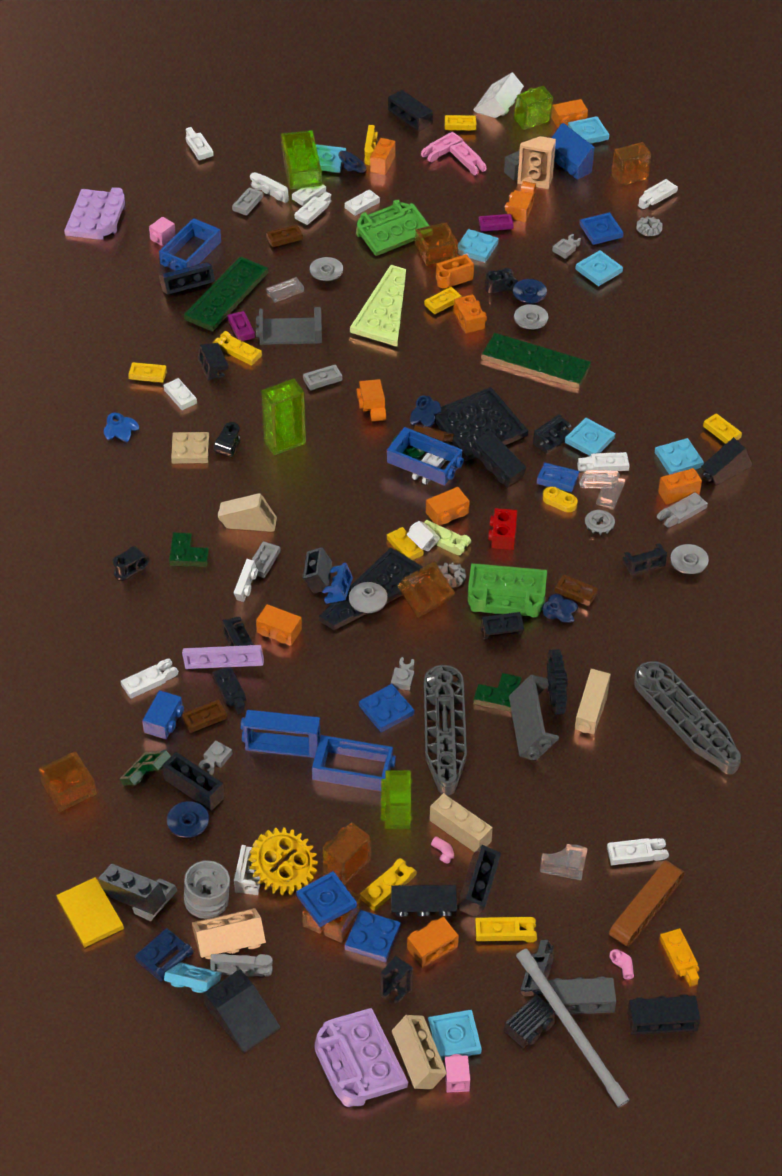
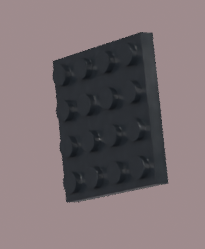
[435,387,528,461]

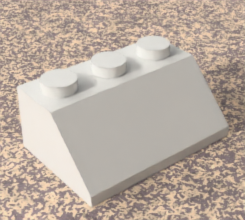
[474,72,524,118]

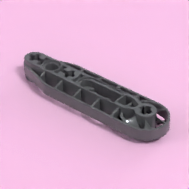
[634,661,741,774]
[424,665,467,795]

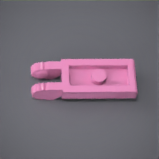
[421,132,463,162]
[450,141,487,175]

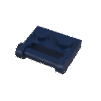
[135,928,194,982]

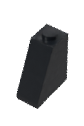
[701,437,752,485]

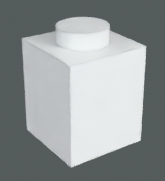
[407,521,440,552]

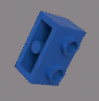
[142,690,184,739]

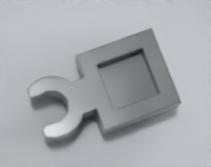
[553,234,581,259]
[391,657,414,691]
[198,740,233,775]

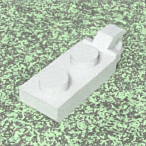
[185,127,213,160]
[638,179,678,209]
[294,192,331,225]
[577,452,630,472]

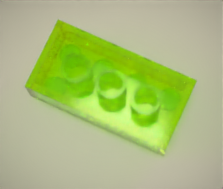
[281,130,322,189]
[261,378,306,455]

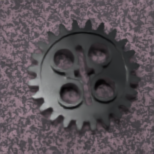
[546,649,568,715]

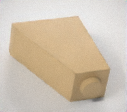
[218,493,277,532]
[575,669,610,734]

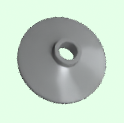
[310,257,343,281]
[514,305,548,329]
[670,544,709,574]
[349,582,387,613]

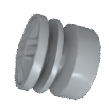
[184,861,230,919]

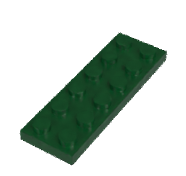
[184,257,268,332]
[481,333,591,389]

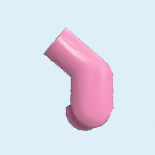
[431,836,455,864]
[609,949,634,980]

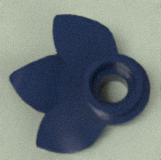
[410,395,441,427]
[543,594,578,622]

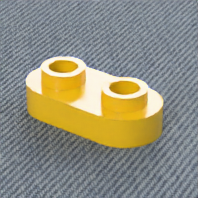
[543,487,578,512]

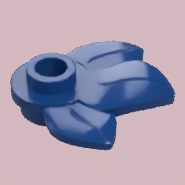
[104,413,139,442]

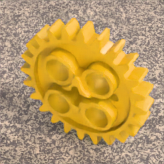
[248,827,318,895]

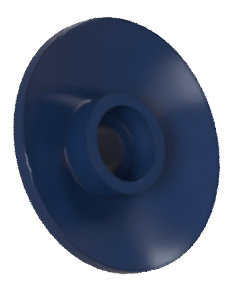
[338,151,366,173]
[513,279,547,303]
[167,801,209,838]

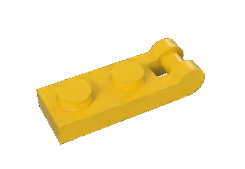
[364,125,378,165]
[213,331,262,366]
[359,858,417,911]
[475,917,537,943]

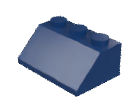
[552,123,594,180]

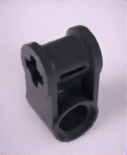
[485,268,518,293]
[214,422,240,457]
[113,546,150,580]

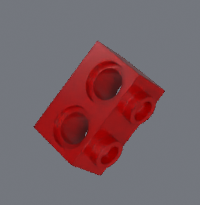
[488,508,517,550]

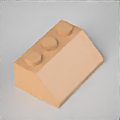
[517,136,556,189]
[192,908,266,959]

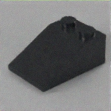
[204,969,281,1054]

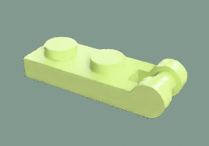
[424,520,471,555]

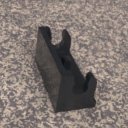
[198,343,228,380]
[533,414,572,454]
[622,543,667,575]
[480,612,524,639]
[222,617,255,646]
[380,956,413,1003]

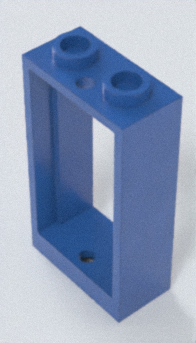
[159,218,221,270]
[387,427,464,486]
[241,710,321,758]
[312,735,396,792]

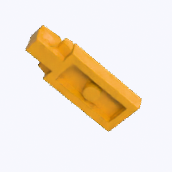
[660,928,699,987]

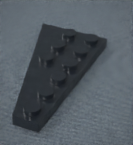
[319,547,436,630]

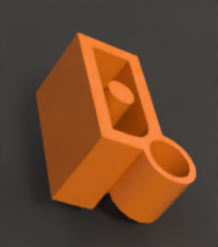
[505,181,536,222]
[436,254,474,288]
[356,379,386,422]

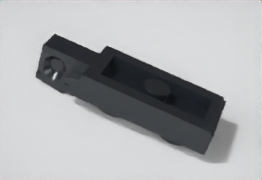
[212,667,246,715]
[520,940,554,996]

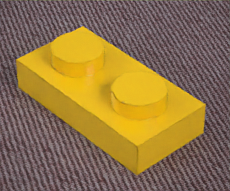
[445,115,476,131]
[424,287,462,314]
[129,362,167,383]
[703,413,742,444]
[387,527,424,560]

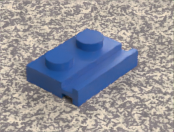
[537,462,579,492]

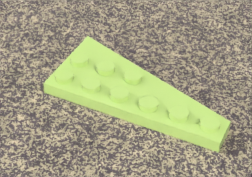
[350,265,406,346]

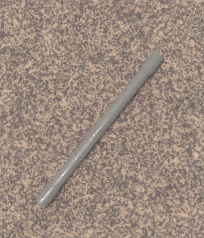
[516,948,630,1107]

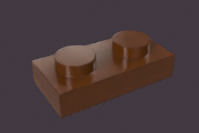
[266,225,303,247]
[414,425,454,443]
[555,574,598,606]
[182,699,227,733]

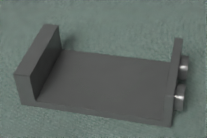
[256,307,322,345]
[509,675,559,760]

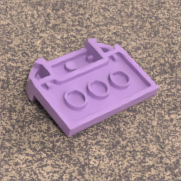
[65,187,125,239]
[315,1008,408,1107]

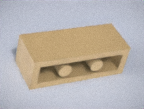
[430,793,493,852]
[392,1015,447,1089]

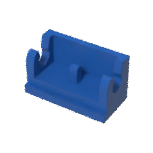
[323,563,353,604]

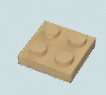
[171,432,209,464]

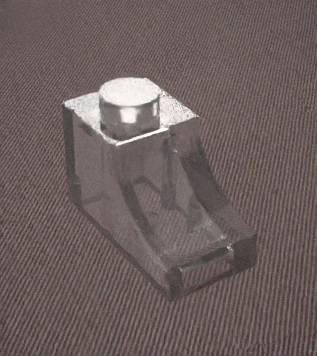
[540,844,588,880]

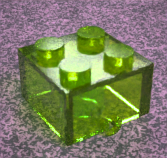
[514,86,553,130]
[381,770,413,829]

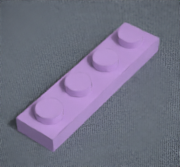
[182,645,264,669]

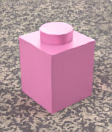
[149,217,176,246]
[444,1054,470,1093]

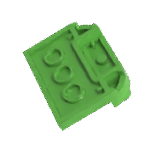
[356,200,432,256]
[468,563,547,617]

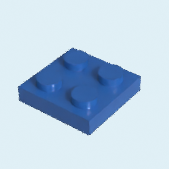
[580,213,624,245]
[359,684,414,733]
[296,871,357,927]
[345,910,401,962]

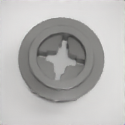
[636,216,663,236]
[585,510,615,535]
[436,562,466,588]

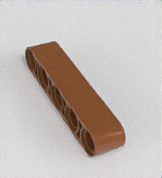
[609,861,685,947]

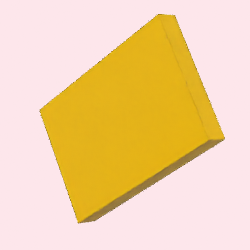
[56,877,124,948]

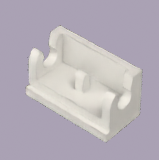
[234,845,266,895]

